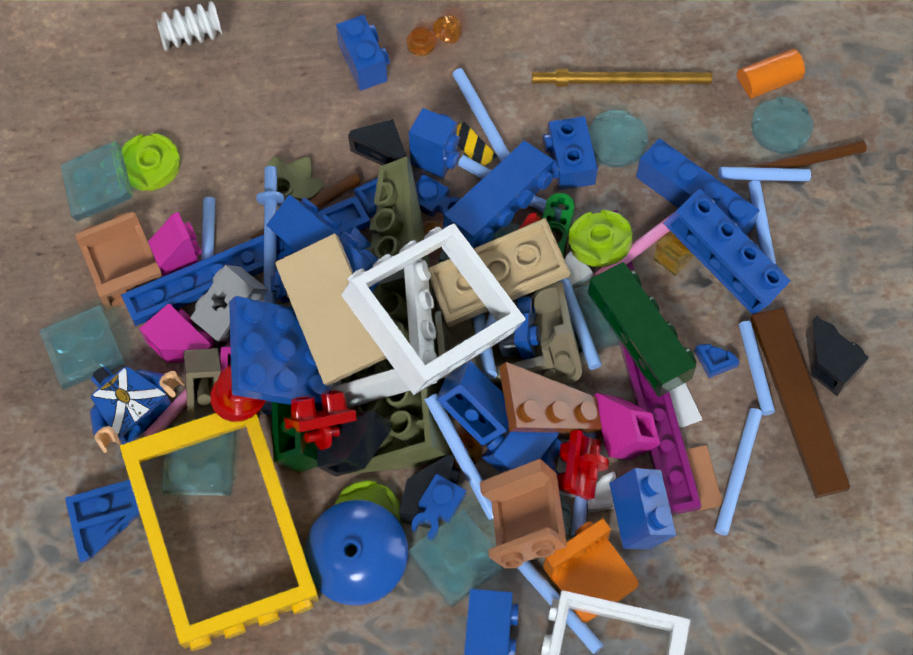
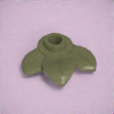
[266,156,324,206]

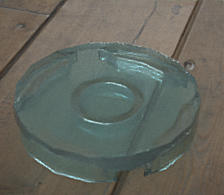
[751,97,814,154]
[588,110,648,167]

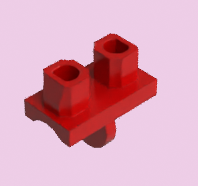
[284,390,356,450]
[557,430,609,500]

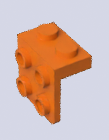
[543,518,639,623]

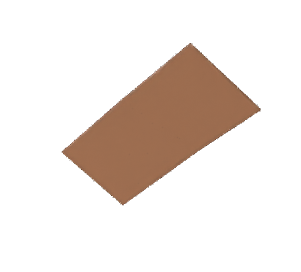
[686,445,723,511]

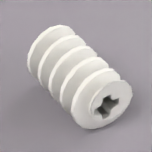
[156,1,222,51]

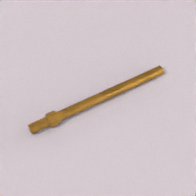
[531,69,712,87]

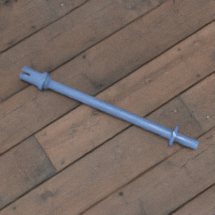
[256,166,285,415]

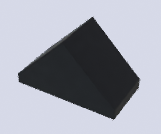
[348,119,406,166]

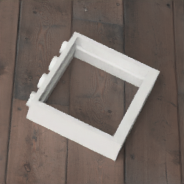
[341,223,526,395]
[330,259,437,408]
[541,590,690,655]

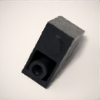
[806,316,869,396]
[317,411,392,477]
[399,455,460,530]

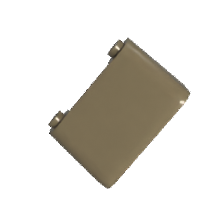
[435,281,582,393]

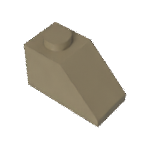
[184,348,221,422]

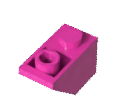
[148,212,202,277]
[139,304,215,363]
[593,393,660,460]

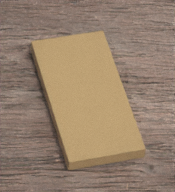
[428,218,571,327]
[275,234,386,386]

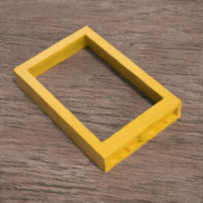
[119,413,319,651]

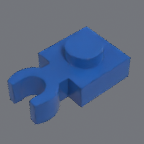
[415,174,460,218]
[514,297,541,360]
[411,474,466,541]

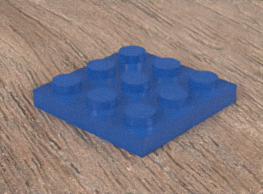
[229,296,330,410]

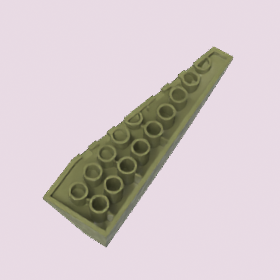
[344,156,451,474]

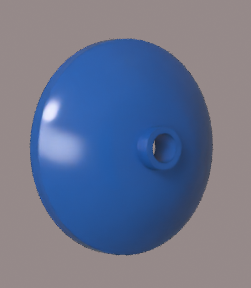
[305,500,408,606]

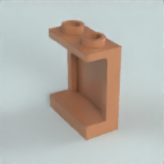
[75,212,163,311]
[480,459,567,569]

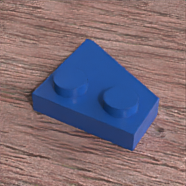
[65,480,140,563]

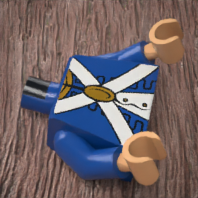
[90,366,186,453]

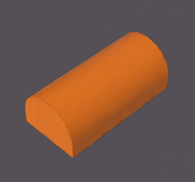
[736,49,805,99]

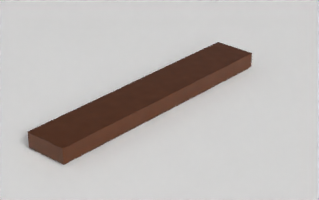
[751,307,850,498]

